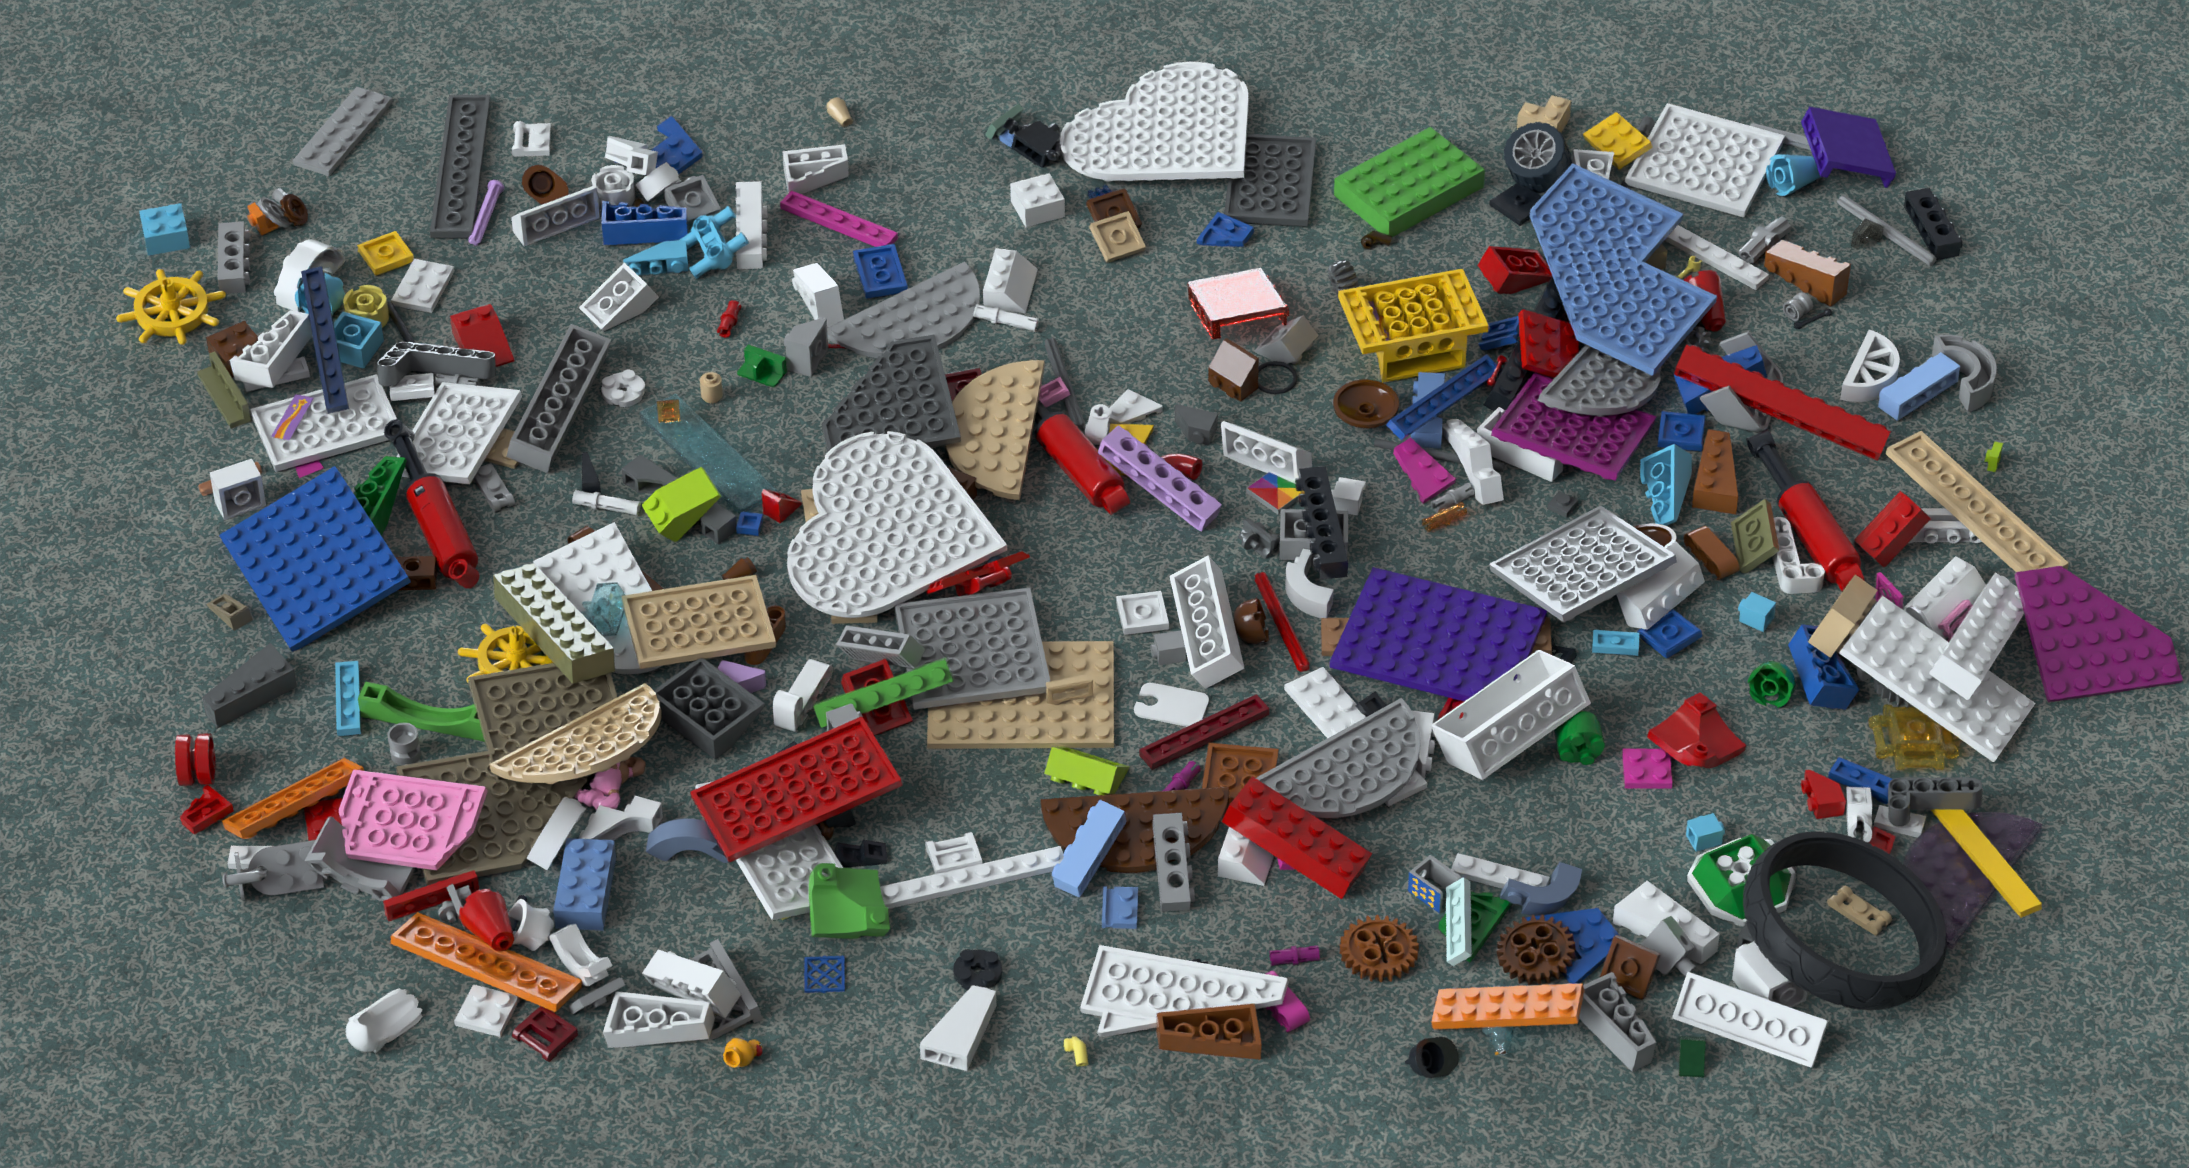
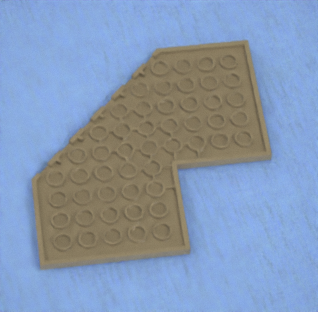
[396,663,617,886]

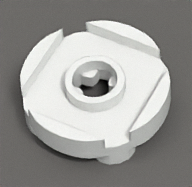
[601,370,645,407]

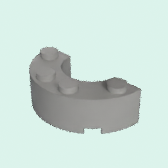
[1932,335,1997,412]

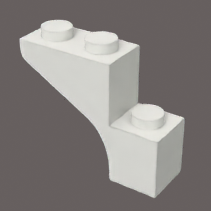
[605,136,658,175]
[579,796,663,840]

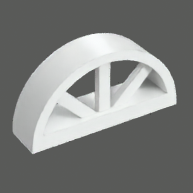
[1840,330,1900,402]

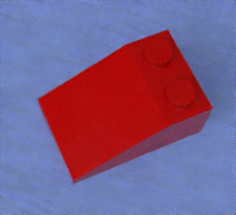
[1477,246,1552,294]
[450,304,515,367]
[841,659,913,736]

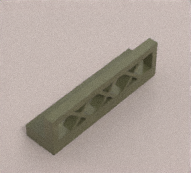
[197,351,251,428]

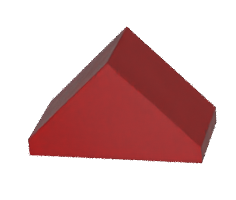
[762,489,802,523]

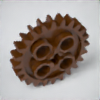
[1496,915,1576,986]

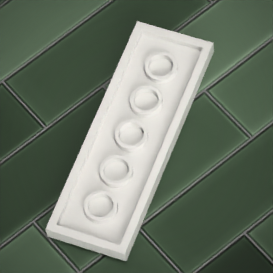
[1672,972,1828,1068]

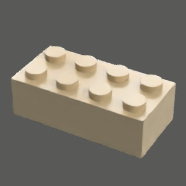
[1808,575,1878,658]

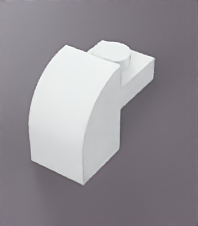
[635,163,681,202]

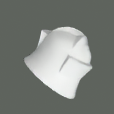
[508,899,554,951]

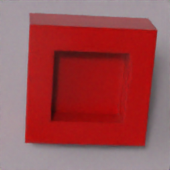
[1868,826,1896,854]

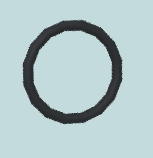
[1258,361,1298,394]

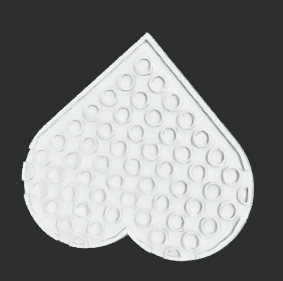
[1060,62,1249,182]
[787,431,1007,618]

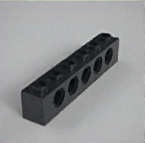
[1295,466,1348,580]

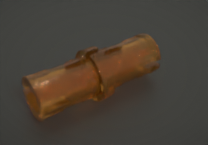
[1422,502,1467,532]

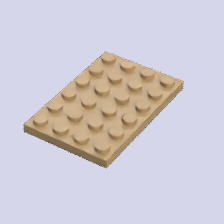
[621,575,776,669]

